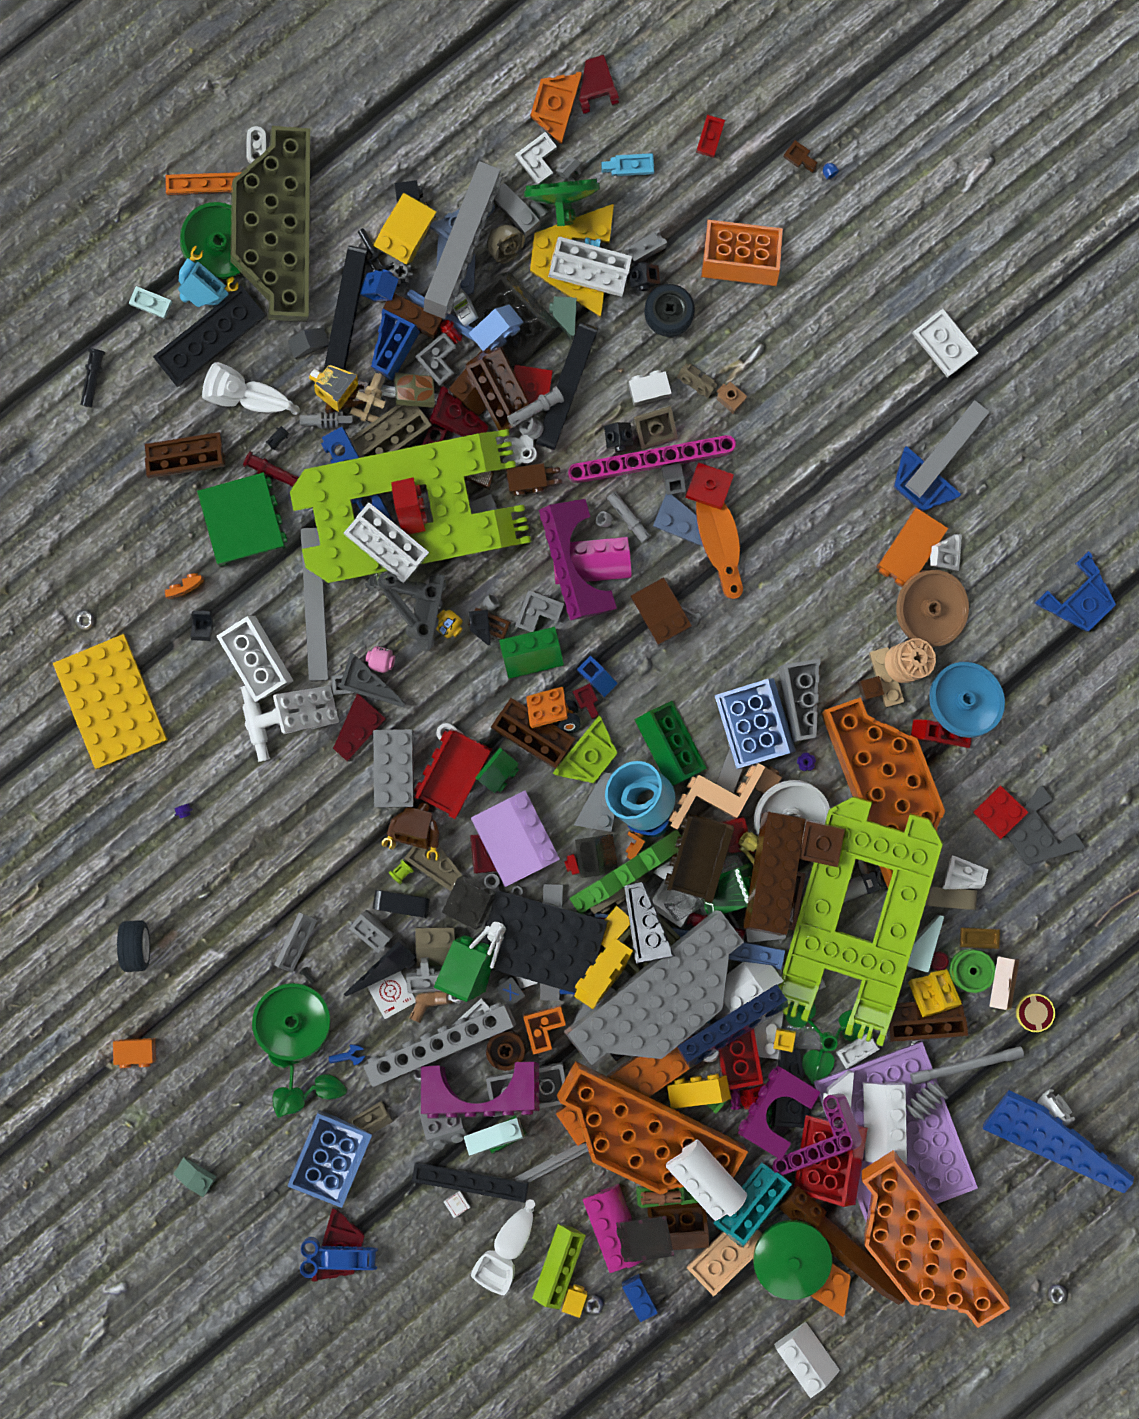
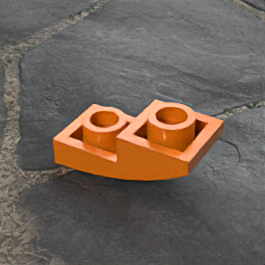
[165,573,205,599]

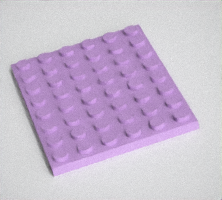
[813,1041,978,1222]

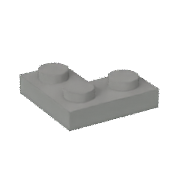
[515,590,564,632]

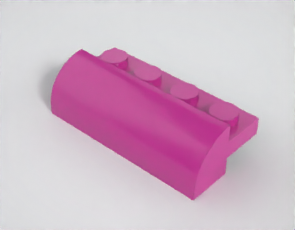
[553,537,631,585]
[582,1184,646,1273]

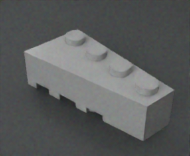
[778,659,820,742]

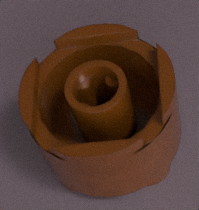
[486,1030,525,1071]

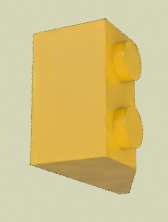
[373,193,437,265]

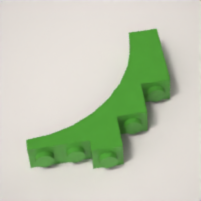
[569,830,682,913]

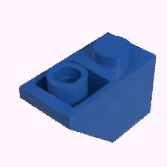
[577,655,618,697]

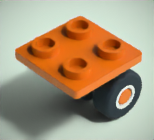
[526,687,581,733]

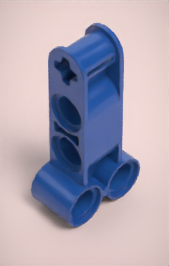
[300,1237,378,1278]

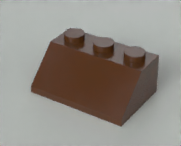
[448,349,491,417]
[647,1203,709,1252]

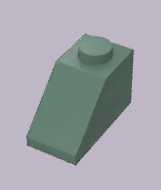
[549,296,577,340]
[174,1157,217,1197]

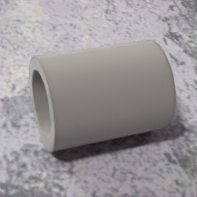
[529,201,549,221]

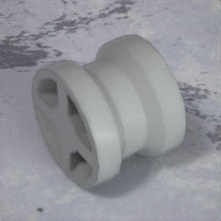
[519,417,543,439]

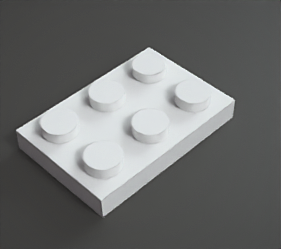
[912,309,978,378]

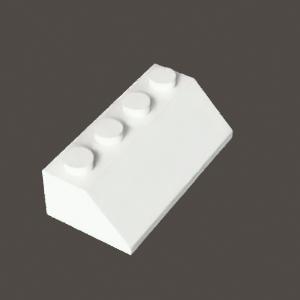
[217,616,293,702]
[863,1082,907,1164]

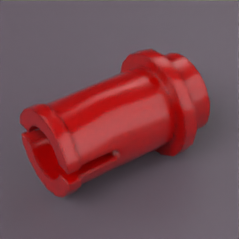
[440,320,463,344]

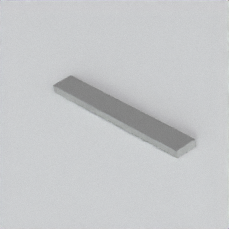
[301,528,329,681]

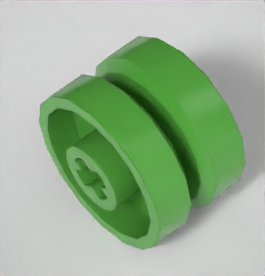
[948,948,996,993]

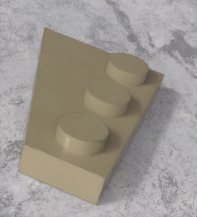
[404,845,462,892]

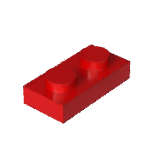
[696,115,725,158]

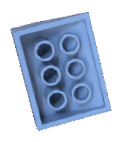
[715,678,796,769]
[288,1110,372,1208]

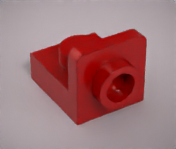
[740,1083,767,1109]

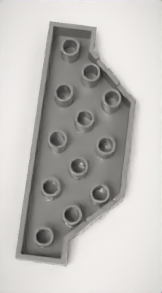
[564,910,744,1065]

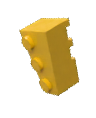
[574,938,633,1010]

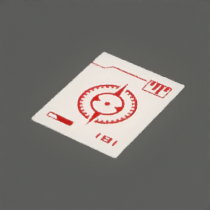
[368,971,416,1019]

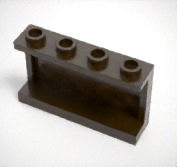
[664,813,734,903]

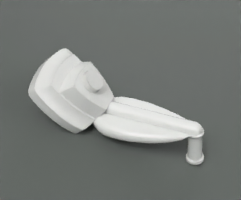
[202,362,300,415]
[471,1199,535,1295]

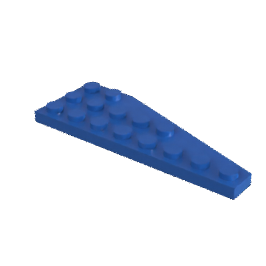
[983,1090,1134,1193]

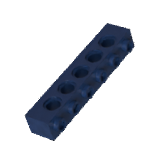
[677,984,788,1069]

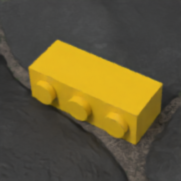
[667,1073,731,1109]

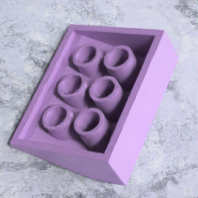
[471,791,560,887]

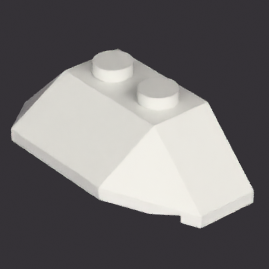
[714,962,784,1021]

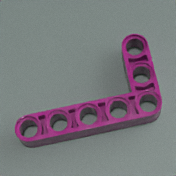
[773,1093,862,1175]

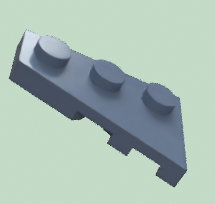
[653,493,703,547]

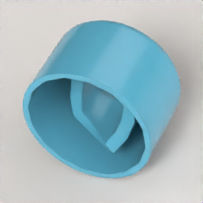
[605,761,675,830]

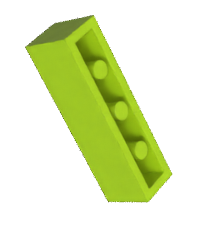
[532,1224,586,1310]

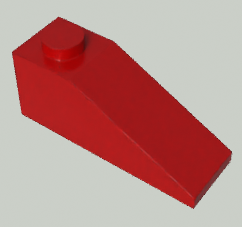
[911,719,971,748]

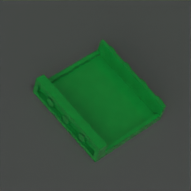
[197,472,288,566]

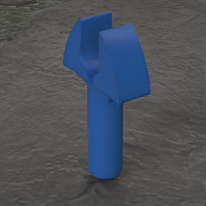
[328,1044,366,1066]

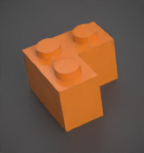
[523,1005,566,1055]

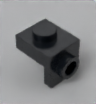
[190,610,213,641]

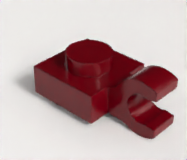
[572,683,599,719]

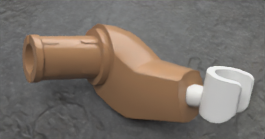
[409,991,462,1023]

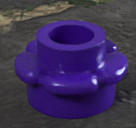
[797,752,816,771]
[174,803,193,818]

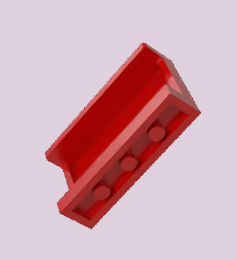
[414,728,492,819]

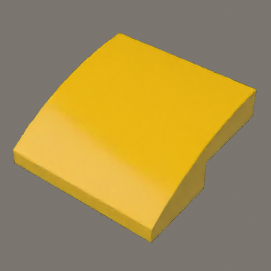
[908,969,962,1017]

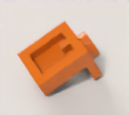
[625,831,645,859]

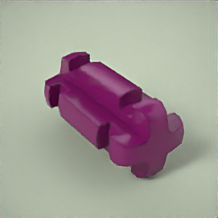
[730,1088,741,1110]

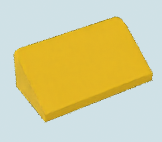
[602,906,630,948]

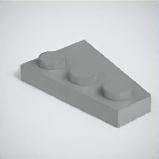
[574,772,615,832]

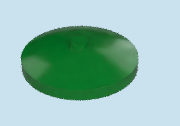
[180,202,241,279]
[252,983,331,1062]
[753,1220,832,1300]

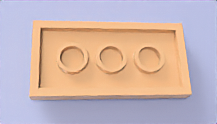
[686,1230,762,1296]

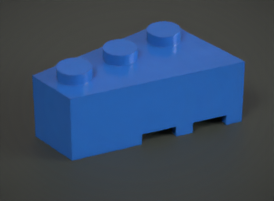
[371,309,420,381]

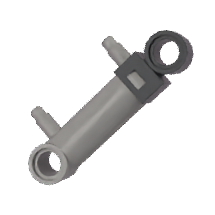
[844,860,887,902]

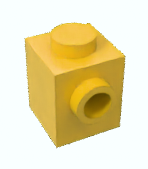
[561,1284,587,1318]

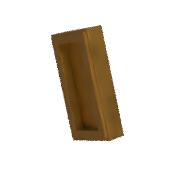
[960,928,1000,949]

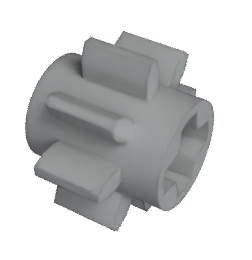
[389,262,413,286]

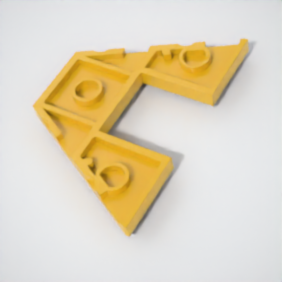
[530,204,614,318]

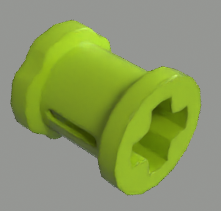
[388,859,414,885]

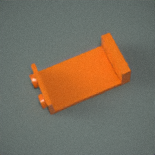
[876,508,948,587]

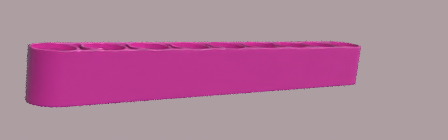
[568,435,736,483]

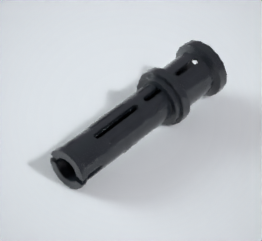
[80,348,106,408]

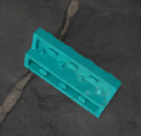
[714,1162,792,1247]

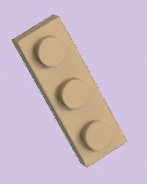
[869,647,904,708]

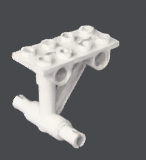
[240,686,339,762]

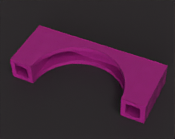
[539,499,617,621]
[421,1062,539,1119]

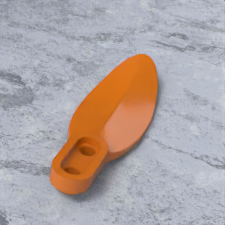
[696,502,743,599]

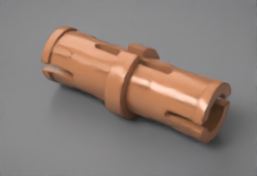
[641,1190,681,1206]

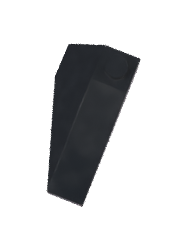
[344,939,416,997]

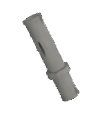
[606,491,651,543]

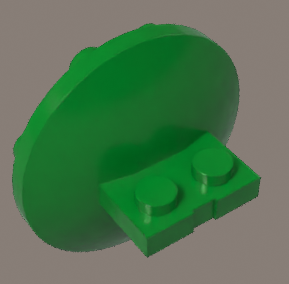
[524,178,600,226]

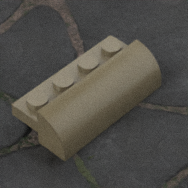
[350,405,432,458]

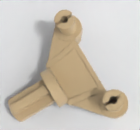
[350,373,386,422]

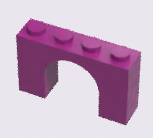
[738,1066,821,1160]

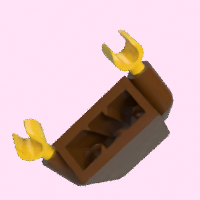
[382,802,440,861]

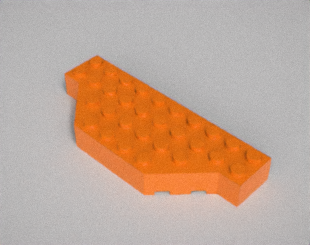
[821,697,945,888]
[557,1061,748,1195]
[862,1150,1010,1328]

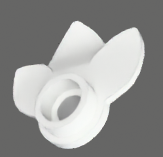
[503,434,537,467]

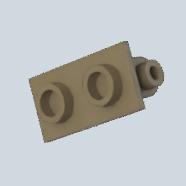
[677,363,717,398]

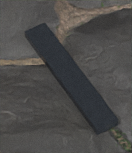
[412,1162,529,1203]

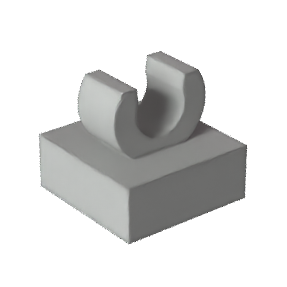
[556,158,581,181]

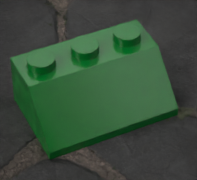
[499,627,564,679]

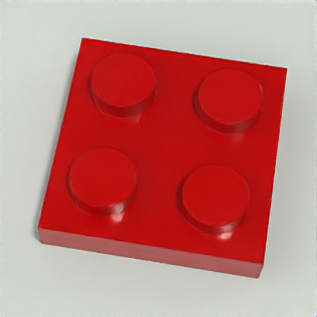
[973,785,1028,840]

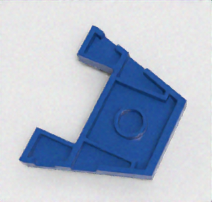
[1034,551,1116,632]

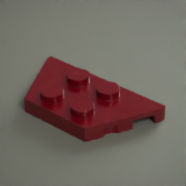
[311,1207,365,1282]

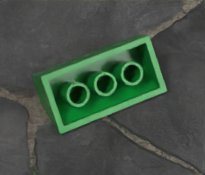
[634,701,707,786]

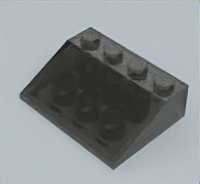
[473,271,561,367]

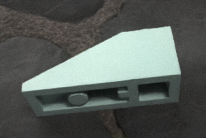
[908,915,944,972]
[464,1118,525,1156]

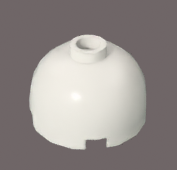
[1037,1089,1075,1126]

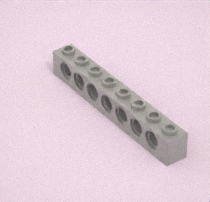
[363,1002,516,1087]

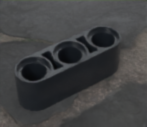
[372,890,430,918]

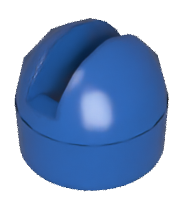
[823,163,839,180]

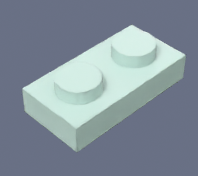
[129,286,172,319]

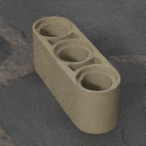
[925,887,978,910]

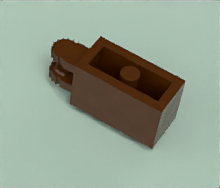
[506,463,562,496]

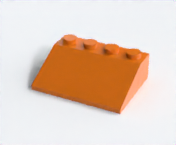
[701,220,783,286]

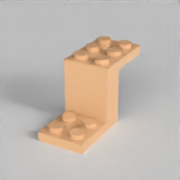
[669,763,765,830]

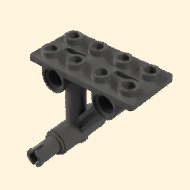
[365,572,446,651]

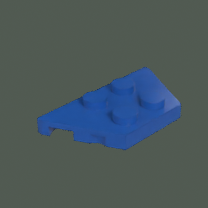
[893,446,961,512]

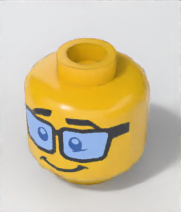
[436,610,463,638]

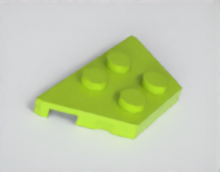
[553,716,618,783]

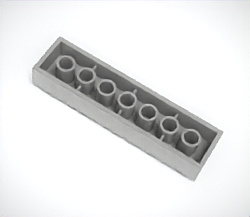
[423,161,502,319]

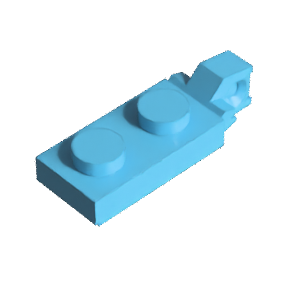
[601,153,654,176]

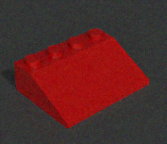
[794,1115,868,1207]

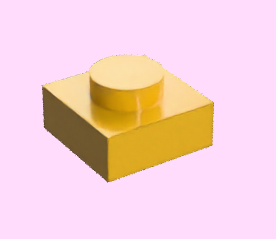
[773,1028,796,1052]

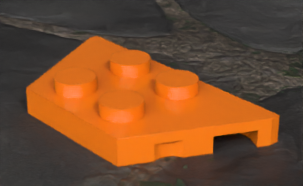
[530,72,582,144]
[811,1262,851,1317]

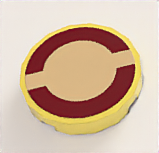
[1016,994,1055,1032]

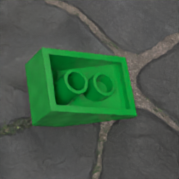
[475,748,520,793]

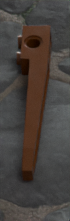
[778,1186,905,1305]

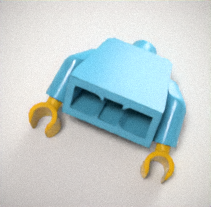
[178,246,239,307]

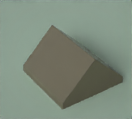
[633,406,678,449]

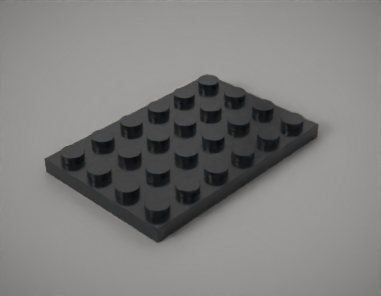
[482,890,608,993]

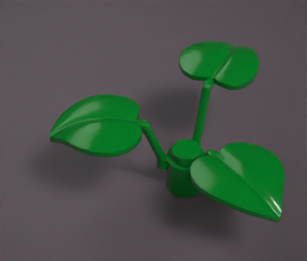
[784,1002,869,1085]
[268,1055,347,1118]

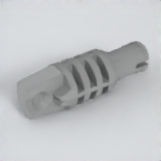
[300,411,353,429]

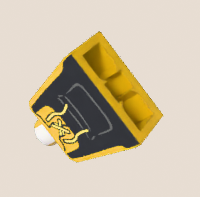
[309,365,358,412]

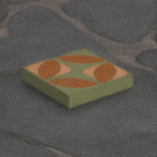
[394,373,435,408]

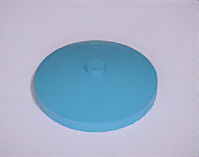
[929,662,1005,738]

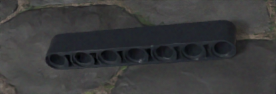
[324,245,368,370]
[536,322,598,450]

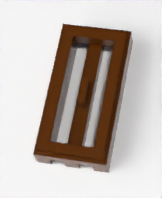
[469,608,511,639]

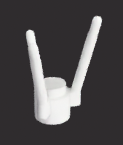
[469,922,506,968]

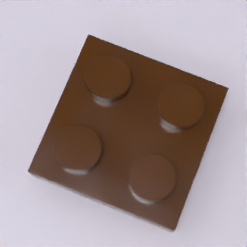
[799,820,846,867]

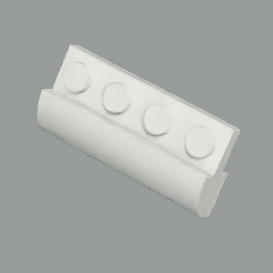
[548,236,632,297]
[344,503,429,584]
[666,1139,747,1221]

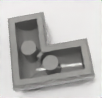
[415,333,457,386]

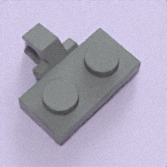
[406,957,440,993]

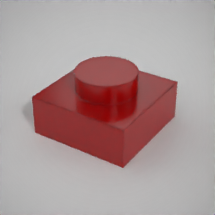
[564,854,580,875]

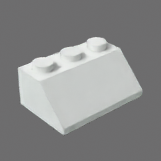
[774,1321,840,1398]

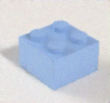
[469,304,524,351]

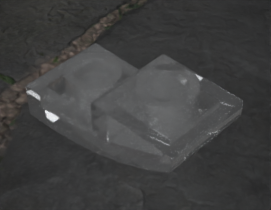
[781,1025,822,1049]

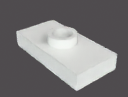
[836,1033,879,1069]

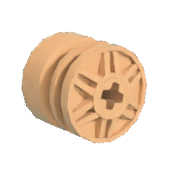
[885,638,936,683]

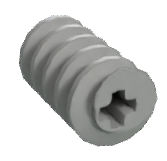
[906,1081,948,1121]

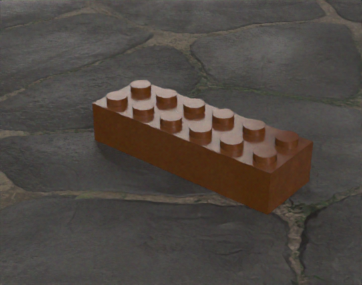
[743,811,806,936]

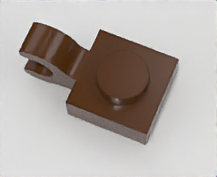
[783,140,817,173]

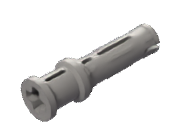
[507,386,564,427]

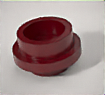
[930,951,949,971]

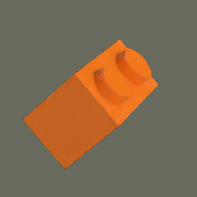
[113,1038,156,1068]

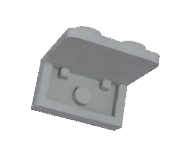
[418,1105,467,1149]

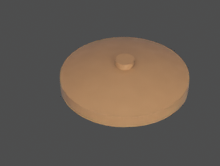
[896,570,969,647]

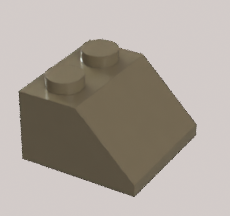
[415,927,456,966]

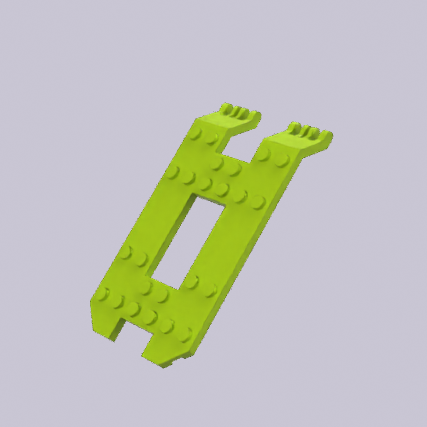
[290,429,532,583]
[778,796,943,1047]

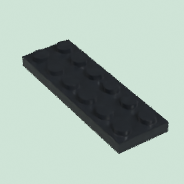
[153,286,266,387]

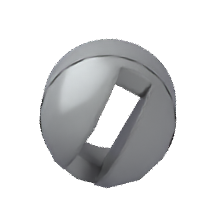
[596,511,613,528]
[483,594,500,611]

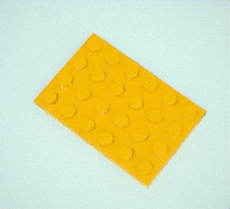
[53,634,168,769]

